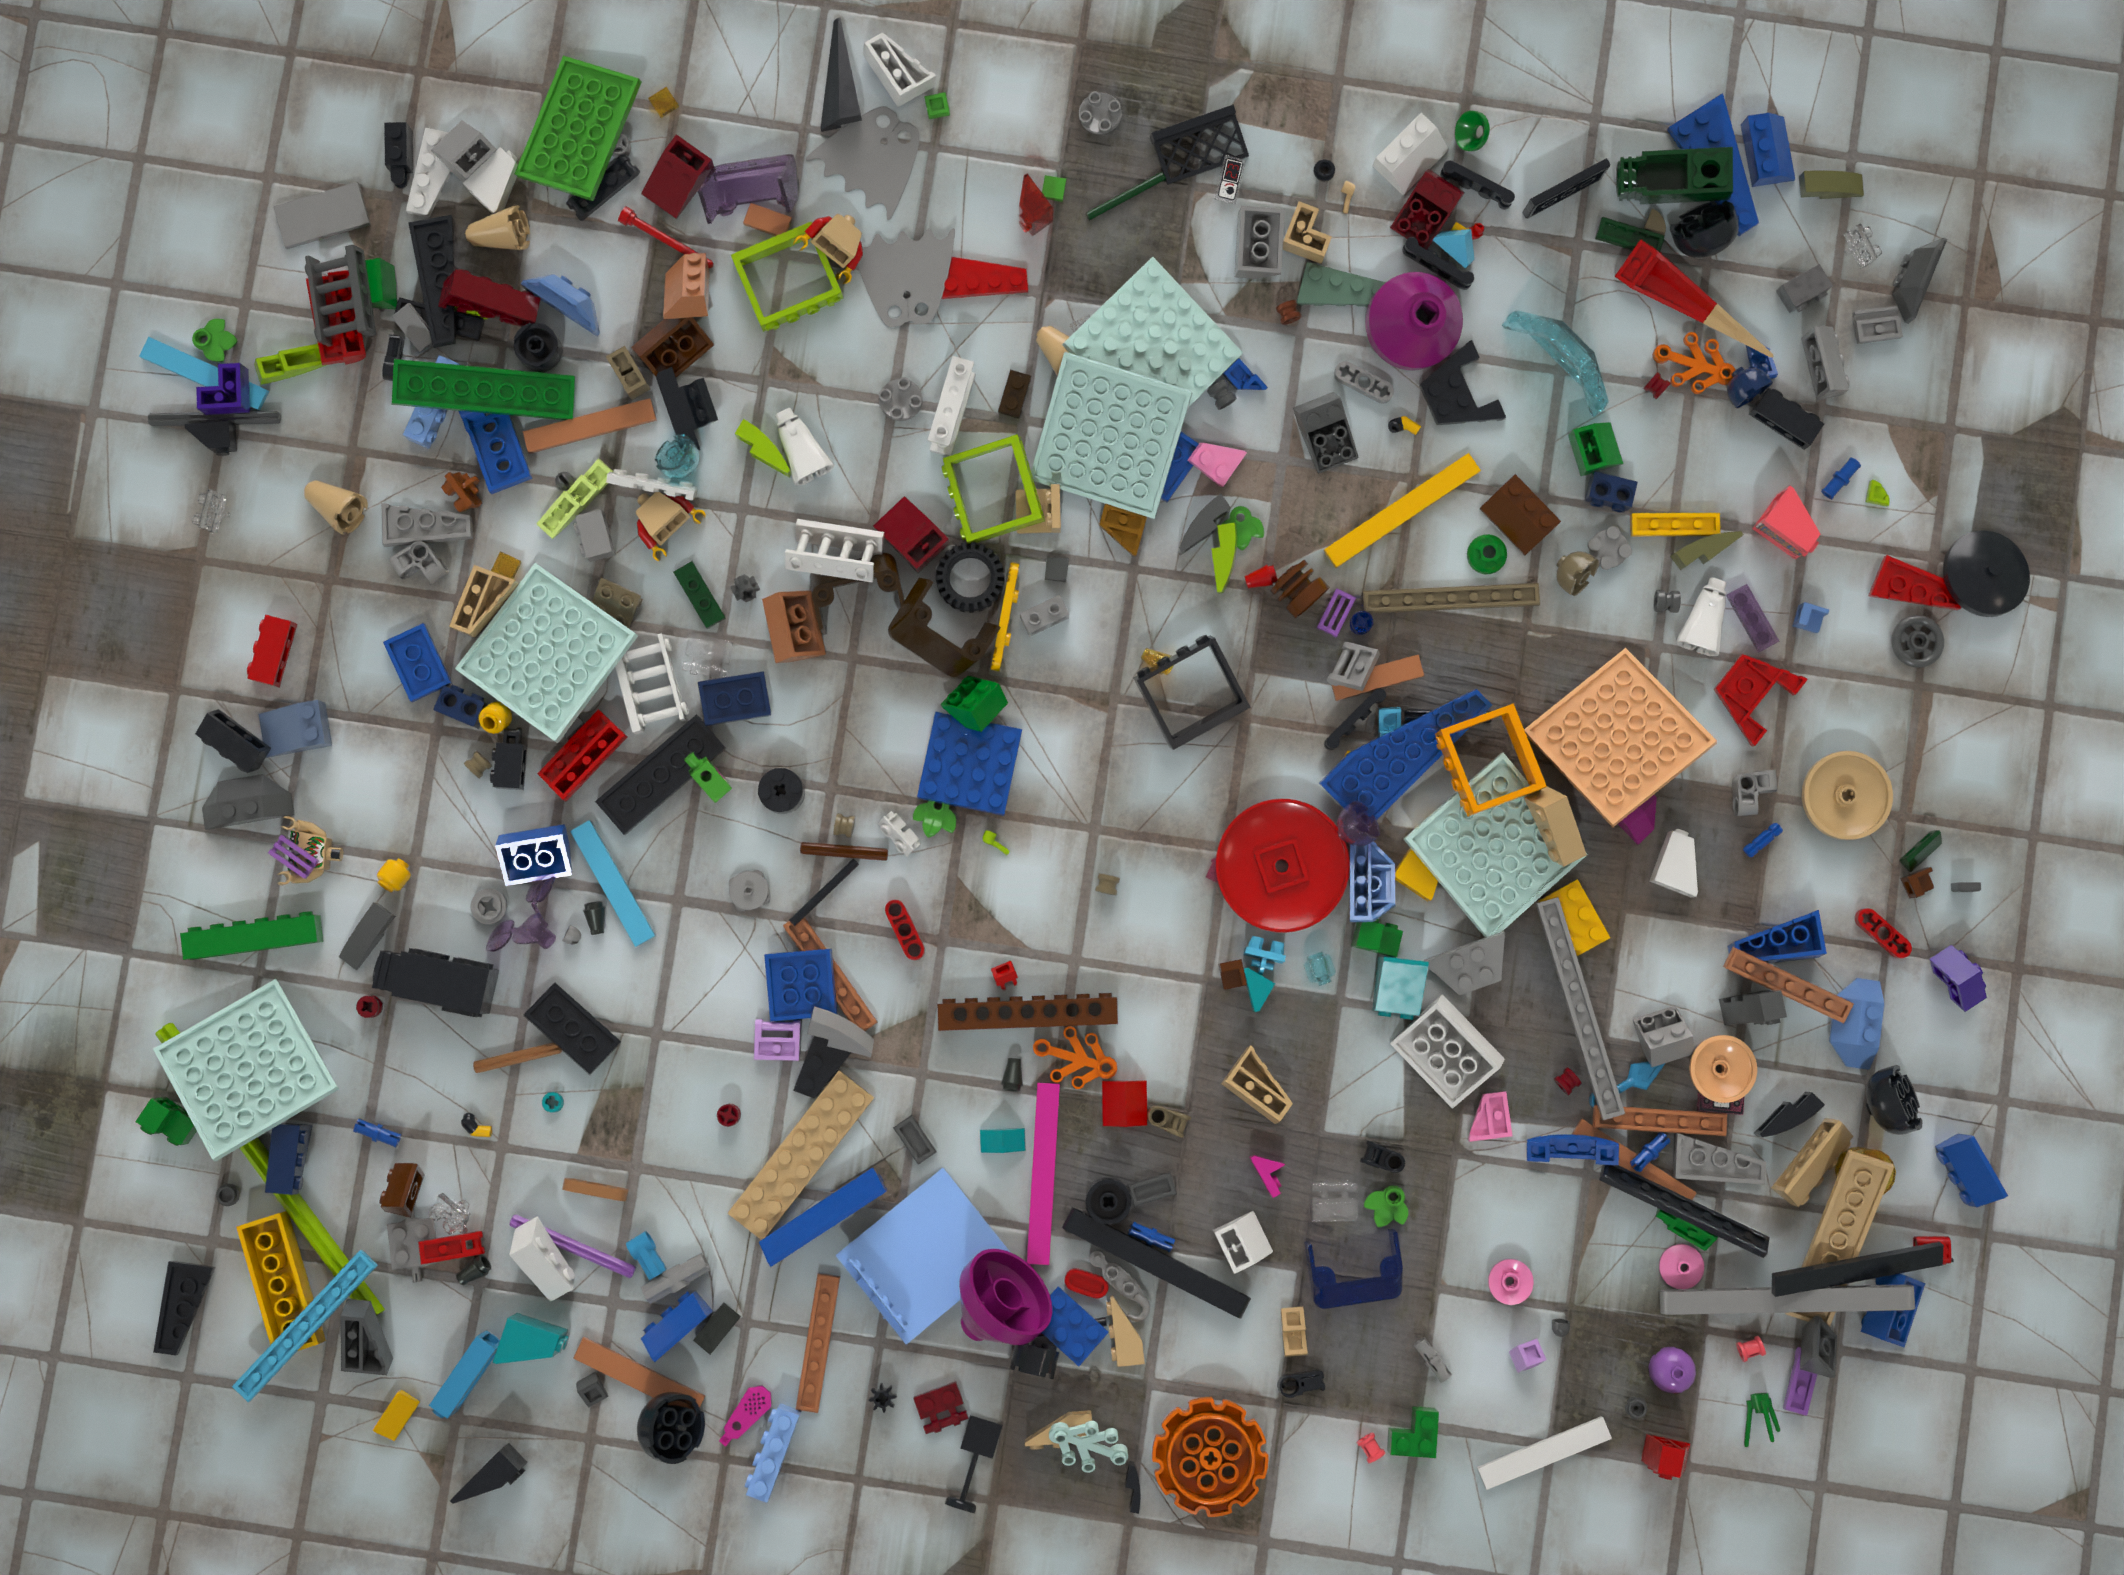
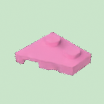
[1188,443,1247,487]
[1468,1091,1512,1142]

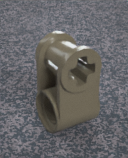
[1147,1105,1191,1138]

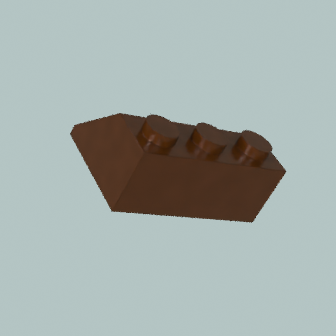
[631,317,714,377]
[1479,474,1561,556]

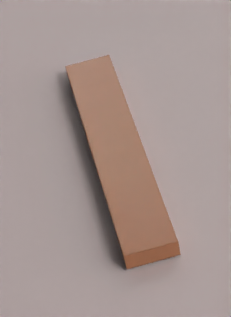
[523,398,657,454]
[783,917,878,1031]
[1723,947,1854,1024]
[1592,1105,1727,1136]
[1571,1119,1696,1200]
[795,1273,841,1413]
[573,1337,705,1409]

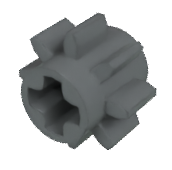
[730,574,760,602]

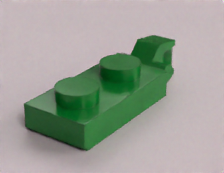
[1655,1208,1718,1251]

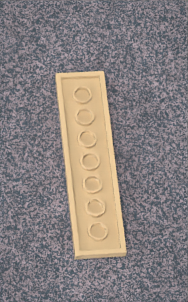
[728,1070,875,1240]
[1785,1150,1894,1327]

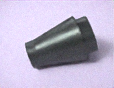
[583,901,605,935]
[1001,1058,1023,1092]
[456,1255,491,1285]

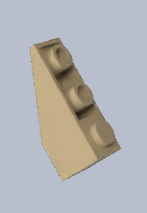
[1106,1295,1145,1367]
[1025,1410,1092,1449]

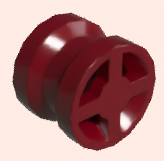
[1643,372,1671,399]
[356,996,383,1018]
[1554,1067,1582,1096]
[717,1103,741,1127]

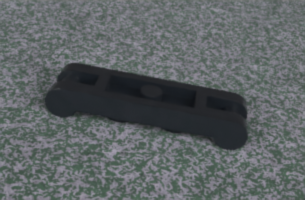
[566,154,640,221]
[1440,160,1515,210]
[1402,237,1474,290]
[1324,688,1386,751]

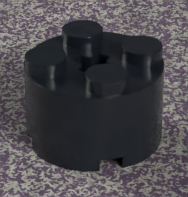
[514,323,563,373]
[758,768,805,814]
[1086,1177,1131,1225]
[1010,1341,1060,1379]

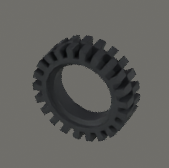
[936,542,1005,613]

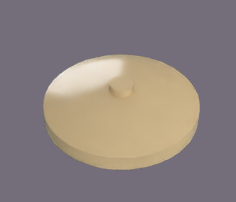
[1802,751,1893,840]

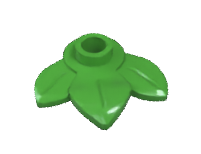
[192,319,237,362]
[1222,506,1264,550]
[913,801,956,838]
[1364,1185,1408,1227]

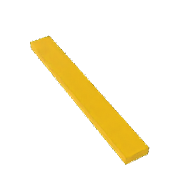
[1323,453,1481,568]

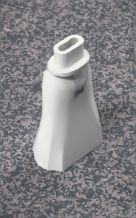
[775,408,834,486]
[1676,578,1727,656]

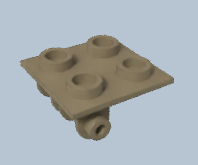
[592,577,643,628]

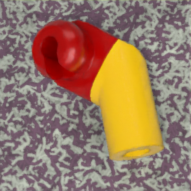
[1450,222,1485,240]

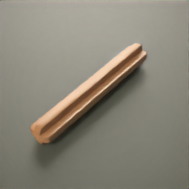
[473,1043,562,1073]

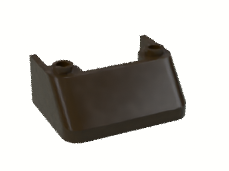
[810,553,905,635]
[888,577,1001,677]

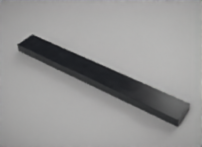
[1599,1165,1770,1258]
[1771,1242,1944,1297]

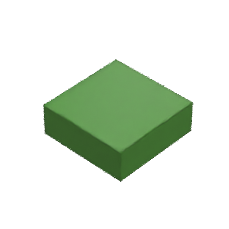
[924,92,950,120]
[1041,175,1066,202]

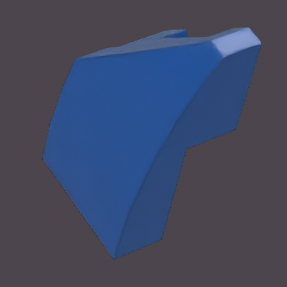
[1746,345,1778,379]
[1222,358,1268,390]

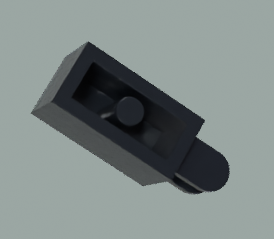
[384,122,413,189]
[490,726,528,790]

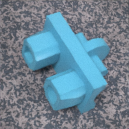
[1243,936,1286,975]

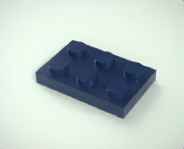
[697,671,771,726]

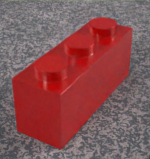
[247,614,298,688]

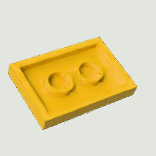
[1538,879,1610,956]

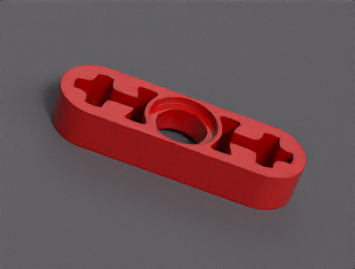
[1855,908,1912,958]

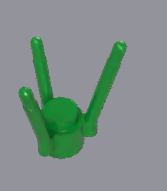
[1744,1393,1781,1447]

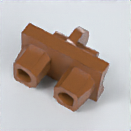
[441,472,483,512]

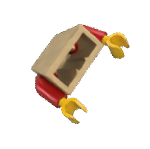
[793,214,863,284]
[636,492,706,561]

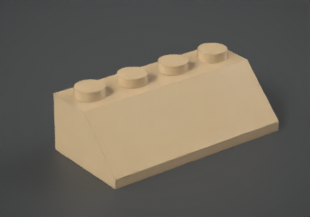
[1771,1118,1853,1207]

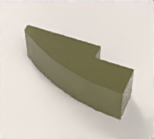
[1799,170,1864,199]
[1670,531,1744,570]

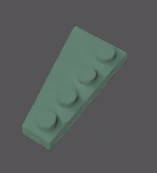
[1296,262,1386,307]

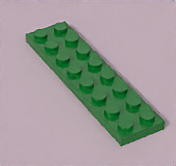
[391,359,575,420]

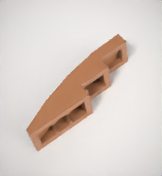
[1331,654,1424,701]

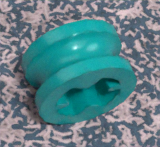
[542,1092,564,1113]

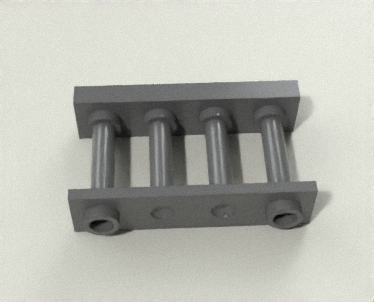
[305,244,376,347]

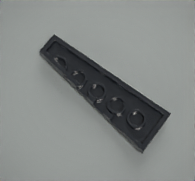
[408,215,456,348]

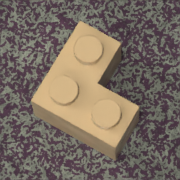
[1283,201,1332,264]

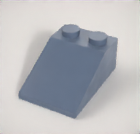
[258,700,332,758]

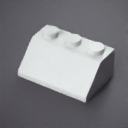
[1373,113,1449,196]

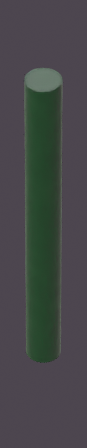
[1086,172,1166,221]

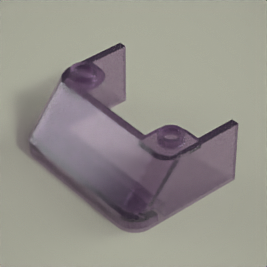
[698,154,798,224]

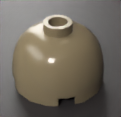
[1556,551,1599,596]

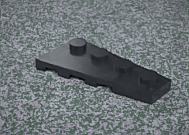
[153,1261,216,1356]

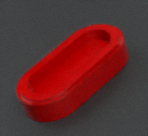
[1065,1268,1109,1299]

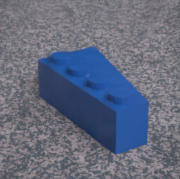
[1727,910,1827,963]

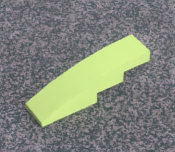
[536,459,613,539]

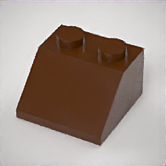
[379,1163,425,1218]

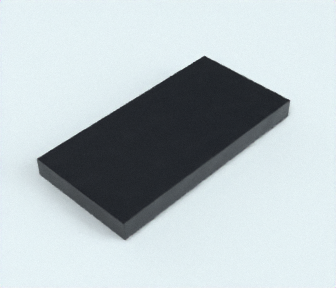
[1522,158,1611,219]
[523,983,621,1075]

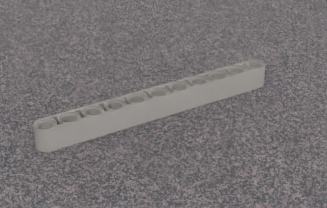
[1659,1285,1915,1315]

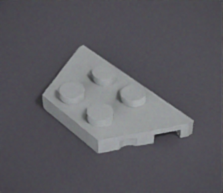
[1424,931,1505,995]

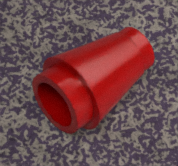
[1244,565,1278,589]

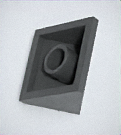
[1800,1316,1837,1378]

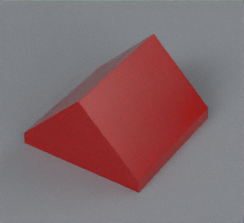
[1102,1080,1147,1127]

